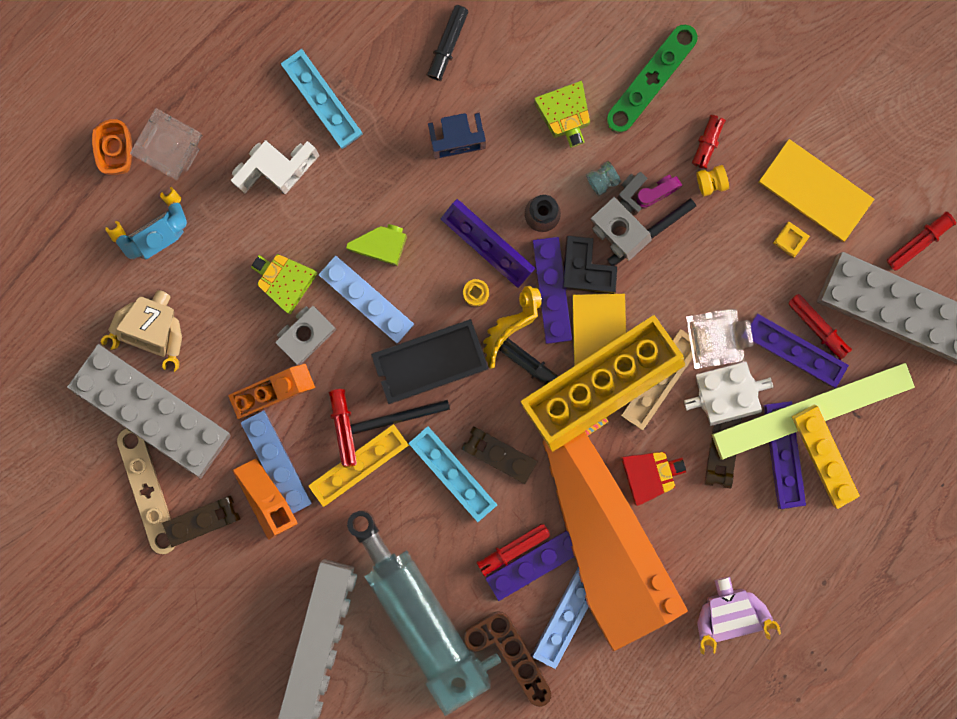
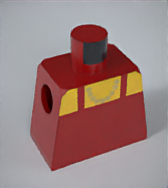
[621,452,686,506]

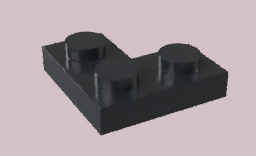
[562,236,617,294]

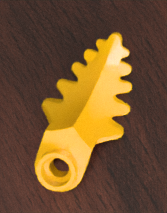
[483,286,541,369]

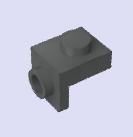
[617,172,648,215]

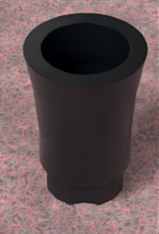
[524,195,561,232]

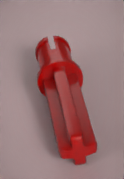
[887,211,957,271]
[788,294,852,360]
[328,389,357,468]
[476,524,550,577]

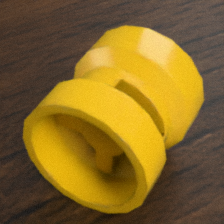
[696,165,729,197]
[463,279,489,307]

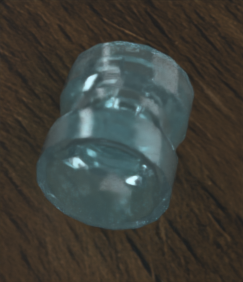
[586,161,621,196]

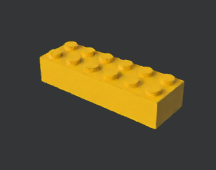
[520,315,685,452]

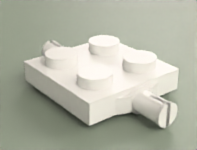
[684,361,773,426]

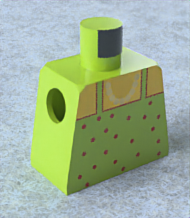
[534,81,590,148]
[251,254,318,315]

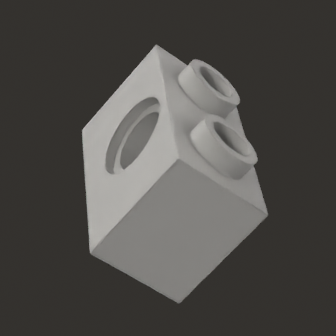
[591,197,652,261]
[275,306,337,365]

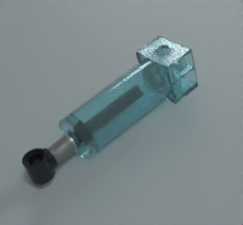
[347,510,501,716]

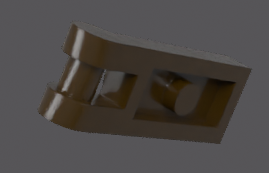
[705,418,742,489]
[461,426,538,484]
[162,495,241,547]

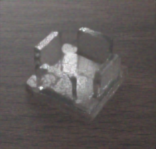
[130,108,203,180]
[686,309,754,369]

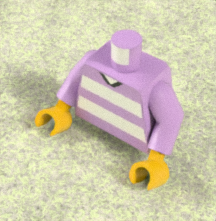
[697,577,781,655]

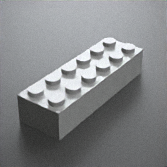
[816,252,957,364]
[67,344,231,479]
[278,559,358,719]

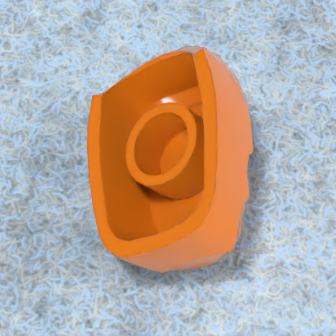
[92,119,132,175]

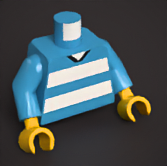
[105,187,187,260]

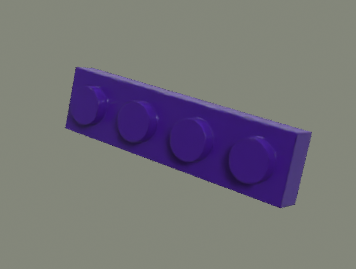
[440,199,535,288]
[533,237,572,344]
[743,313,849,388]
[764,401,806,509]
[485,530,574,601]

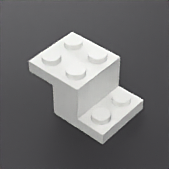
[231,140,320,195]

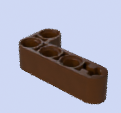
[464,611,551,707]

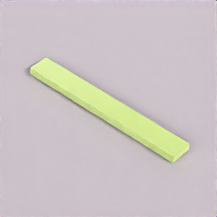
[712,363,915,459]

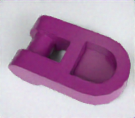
[636,175,683,209]

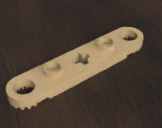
[117,429,176,554]

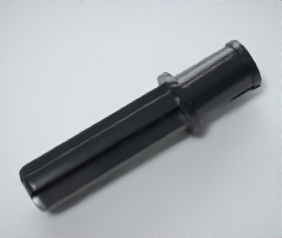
[426,5,468,81]
[499,338,559,385]

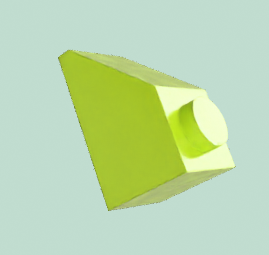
[346,224,407,266]

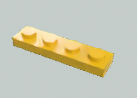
[792,404,860,509]
[309,424,409,507]

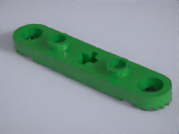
[607,24,698,133]

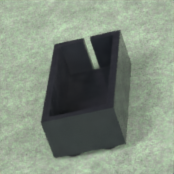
[371,319,489,405]

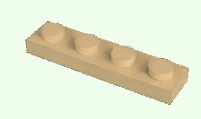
[621,329,702,431]

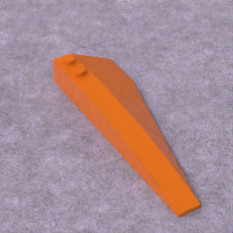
[530,394,688,651]

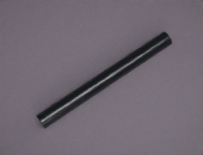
[606,198,696,266]
[350,400,450,435]

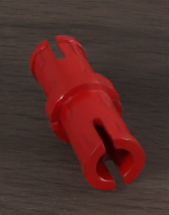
[691,115,726,169]

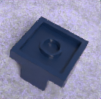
[428,113,486,159]

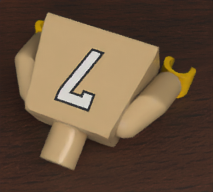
[101,290,182,372]

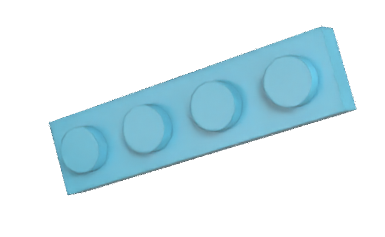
[281,49,363,149]
[408,426,497,522]

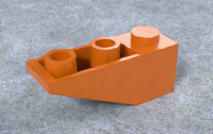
[228,364,315,419]
[232,459,298,540]

